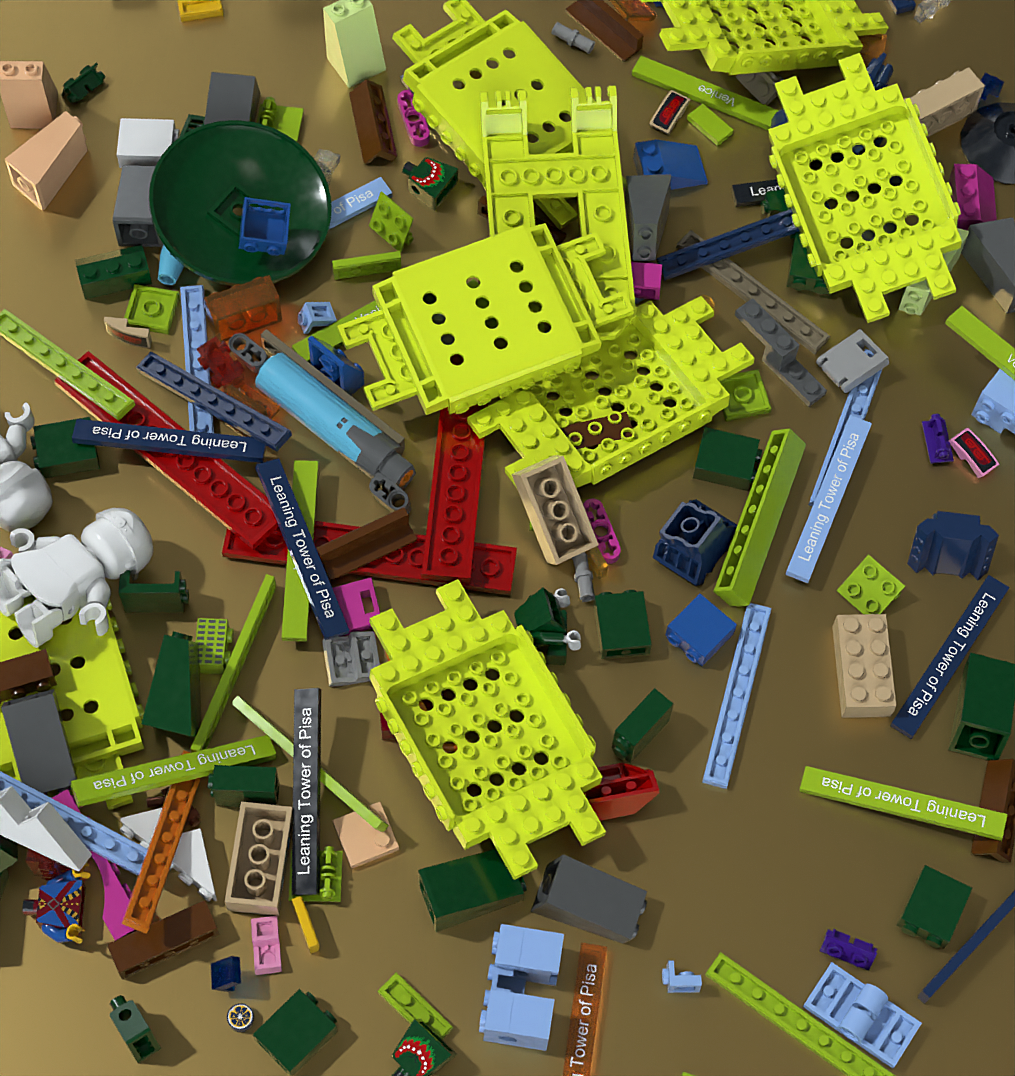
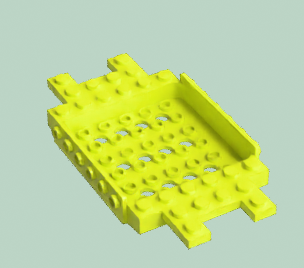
[392,0,626,230]
[641,0,889,75]
[768,53,962,323]
[337,223,634,415]
[467,296,755,488]
[369,579,606,880]
[0,595,145,810]

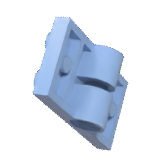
[803,962,922,1069]

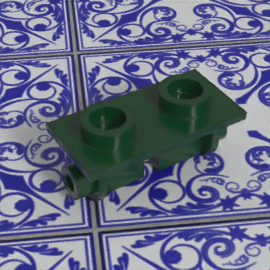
[61,63,106,104]

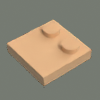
[332,802,399,869]

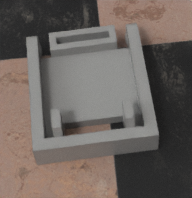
[816,329,889,393]

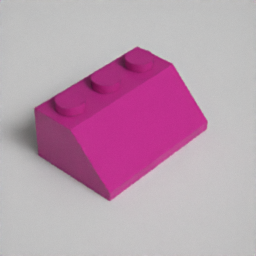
[949,164,997,231]

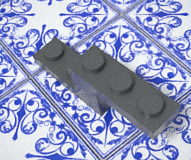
[735,298,827,407]

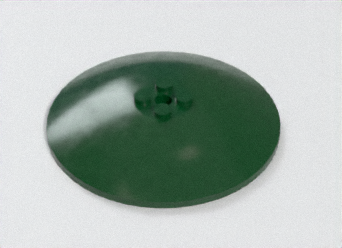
[149,120,332,287]

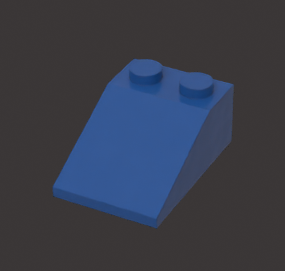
[633,139,708,190]
[308,336,365,396]

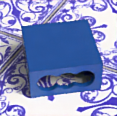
[239,197,291,256]
[665,594,737,666]

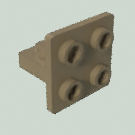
[736,71,785,106]

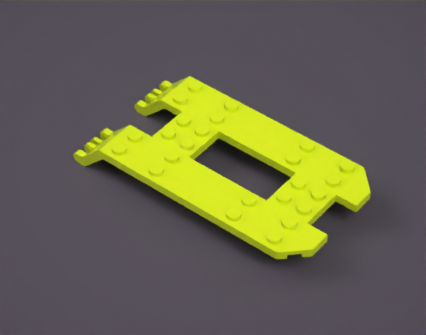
[480,85,636,340]

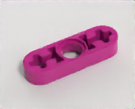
[397,90,430,147]
[583,498,621,564]

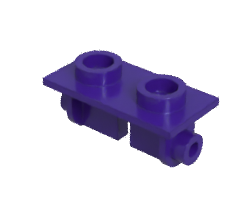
[922,414,954,464]
[820,929,877,971]

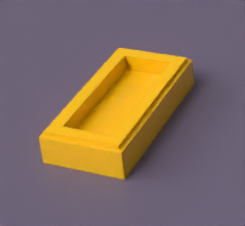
[177,0,224,22]
[292,896,320,954]

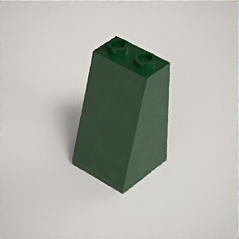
[141,631,201,737]
[948,652,1015,761]
[418,849,527,932]

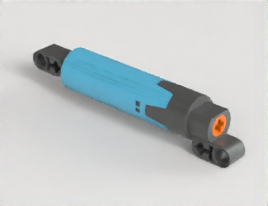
[229,333,416,514]

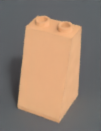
[0,61,58,129]
[5,111,87,211]

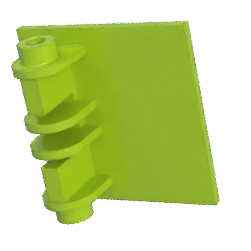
[256,97,304,141]
[369,192,414,253]
[836,554,905,614]
[288,846,343,902]

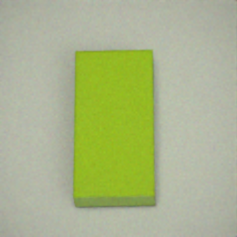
[687,103,734,146]

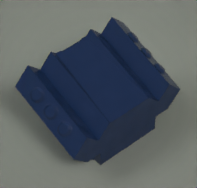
[653,499,737,586]
[907,511,999,580]

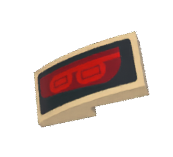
[649,90,690,136]
[104,317,152,349]

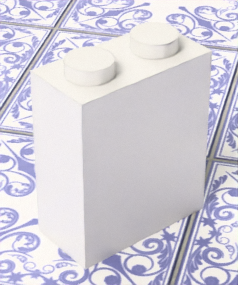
[117,118,180,168]

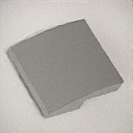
[322,631,380,687]

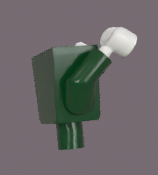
[514,587,581,650]

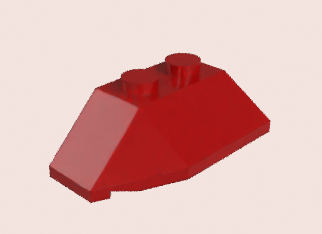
[583,762,659,821]

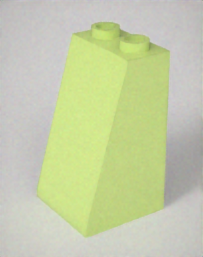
[323,0,386,88]
[898,228,969,316]

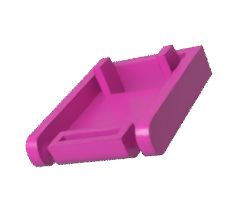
[332,578,381,637]

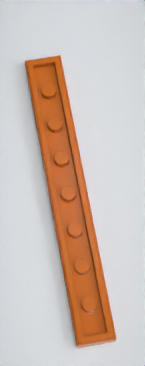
[121,750,201,934]

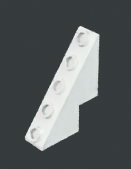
[0,786,92,871]
[120,808,217,901]

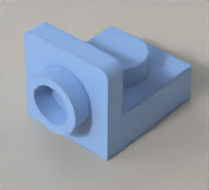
[297,302,337,334]
[662,960,702,993]

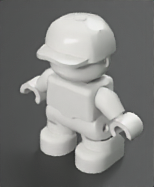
[0,402,53,532]
[0,508,153,648]

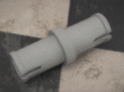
[551,22,595,54]
[572,552,595,602]

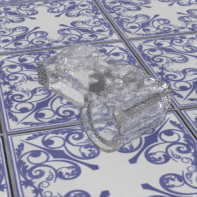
[914,0,951,23]
[314,149,340,186]

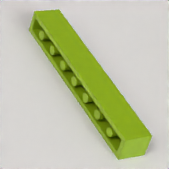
[713,428,806,607]

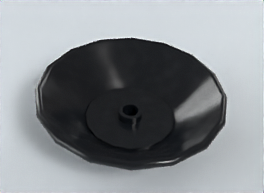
[960,102,1015,184]

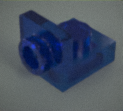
[977,73,1004,107]
[211,956,241,992]

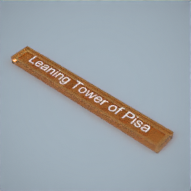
[562,942,607,1076]

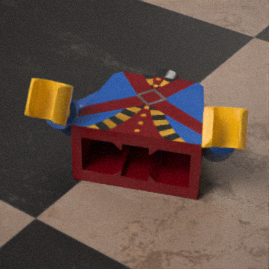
[23,863,90,944]

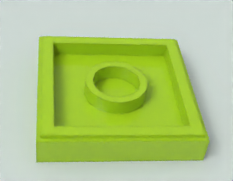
[124,284,180,335]
[720,369,772,422]

